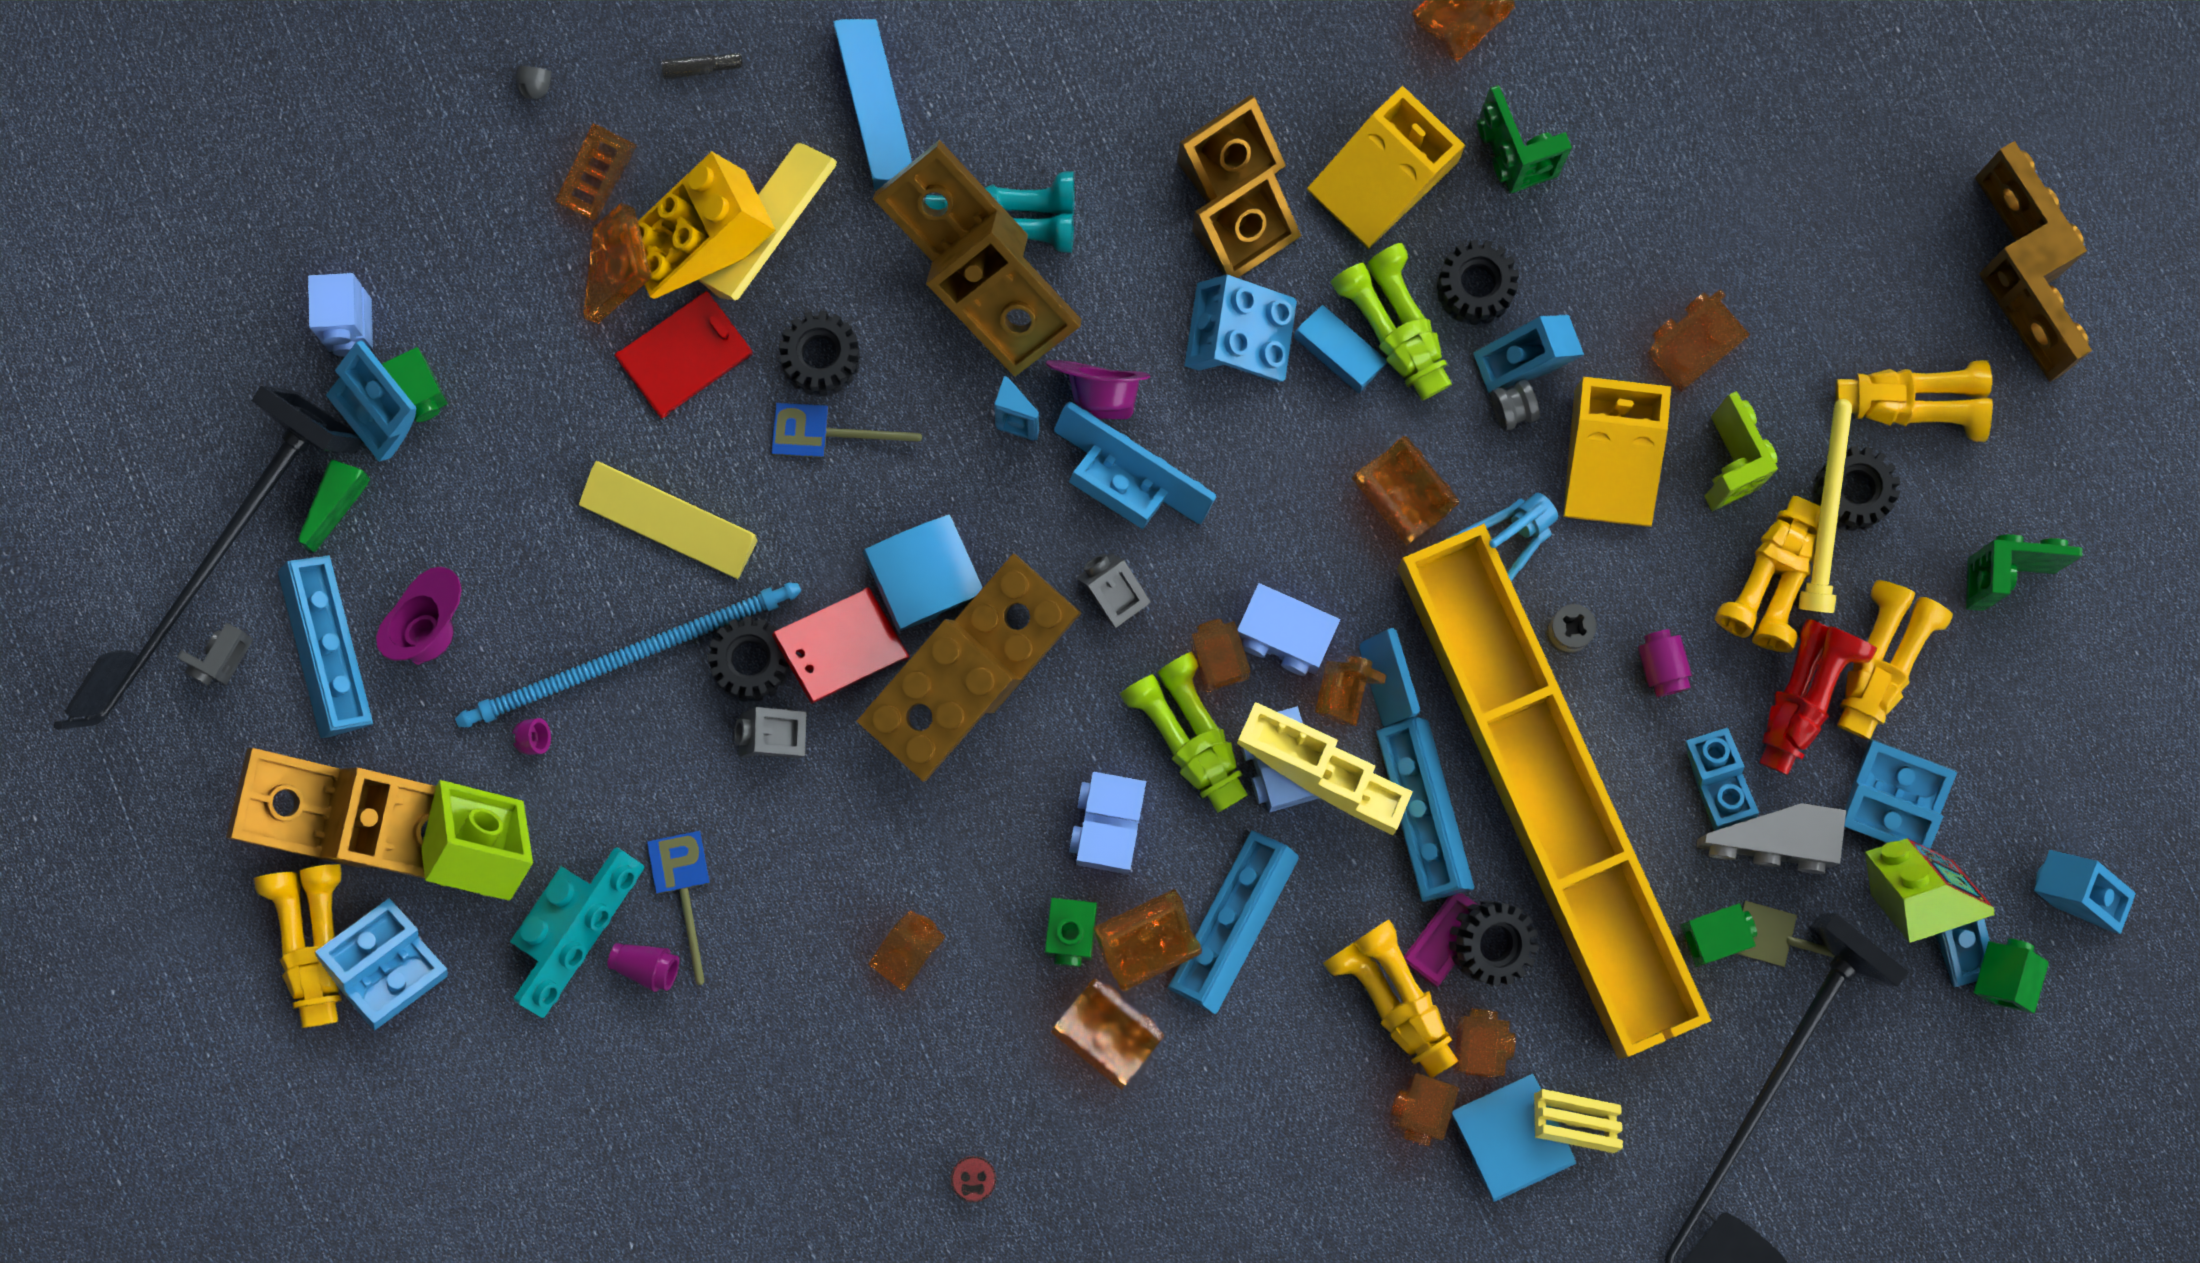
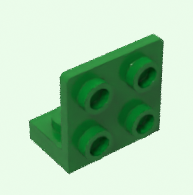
[1476,85,1572,194]
[1966,534,2082,611]

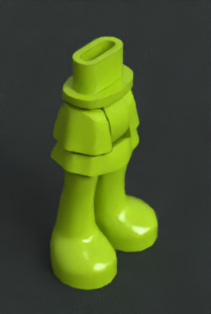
[1330,243,1452,401]
[1119,651,1248,813]

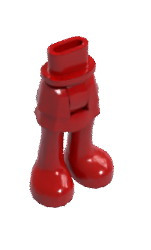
[1759,619,1877,775]

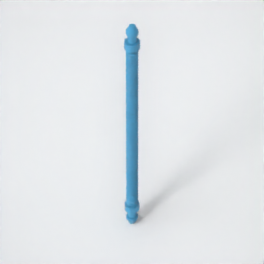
[455,582,801,728]

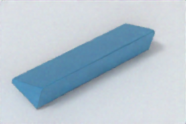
[833,19,912,190]
[278,555,373,738]
[1376,717,1474,902]
[1167,830,1299,1014]

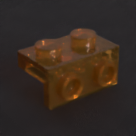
[1352,436,1460,546]
[1093,889,1202,991]
[1051,978,1164,1090]

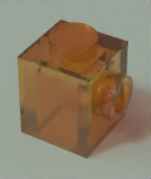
[1190,619,1251,692]
[1453,1009,1516,1078]
[1391,1073,1460,1147]

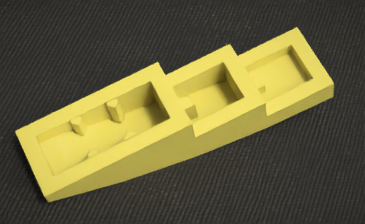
[1237,702,1413,836]

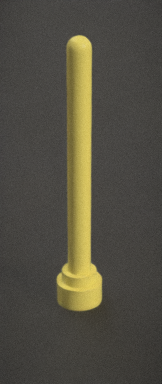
[1798,399,1852,613]

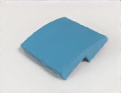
[326,340,417,462]
[862,514,983,632]
[1844,739,1957,849]
[315,898,448,1031]
[1451,1074,1576,1202]

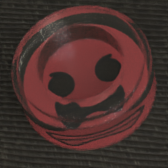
[950,1156,997,1203]

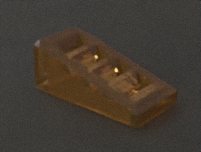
[555,123,637,221]

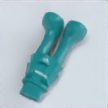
[926,171,1075,253]

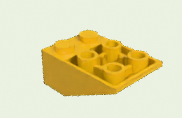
[1307,86,1465,249]
[622,151,775,299]
[1563,377,1671,527]

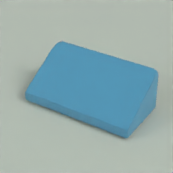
[1294,305,1388,394]
[994,376,1039,441]
[1359,628,1421,727]

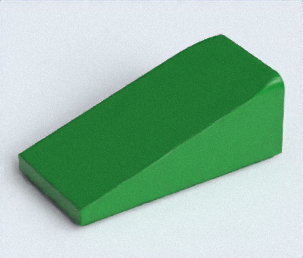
[298,460,370,553]

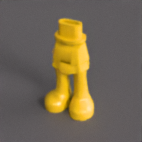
[1835,360,1993,442]
[1715,496,1821,653]
[1837,580,1953,740]
[254,864,342,1028]
[1323,920,1458,1079]

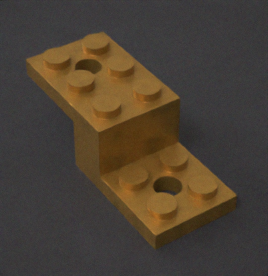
[873,140,1082,377]
[1975,141,2092,382]
[857,553,1081,781]
[226,748,436,879]

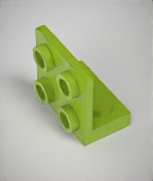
[1704,391,1778,512]

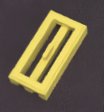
[1534,1089,1623,1153]

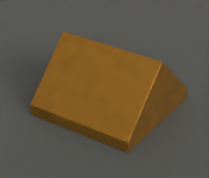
[1177,95,1286,204]
[1192,165,1302,278]

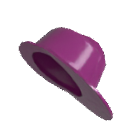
[1046,360,1150,419]
[376,567,462,665]

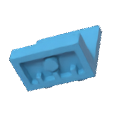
[1184,274,1297,382]

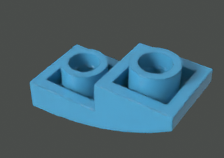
[1685,727,1759,831]

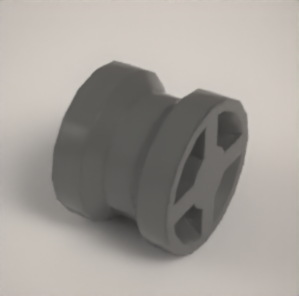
[1490,379,1540,432]
[1547,604,1597,654]

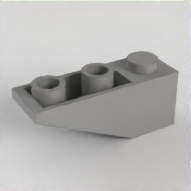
[1696,803,1846,874]

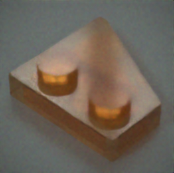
[583,203,652,323]

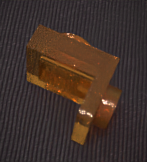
[1315,656,1387,726]
[868,911,946,992]

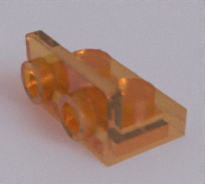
[1412,0,1515,61]
[1647,289,1750,392]

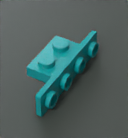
[510,847,644,1018]

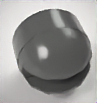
[515,66,552,99]

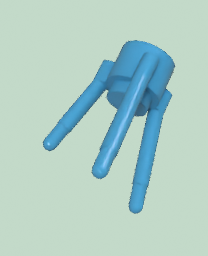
[1445,493,1558,581]

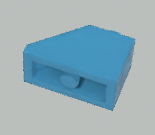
[1473,315,1584,393]
[2034,850,2136,934]

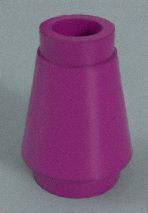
[608,943,679,992]

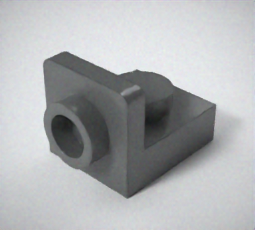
[1076,553,1151,628]
[176,622,254,686]
[734,707,806,758]

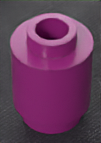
[1637,629,1692,698]

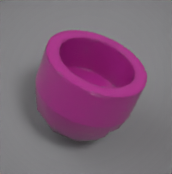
[512,718,551,755]

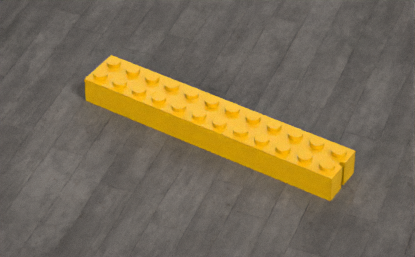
[1397,524,1711,1060]

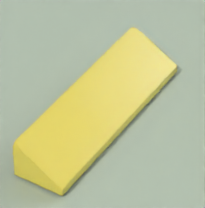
[699,143,837,301]
[579,461,758,580]

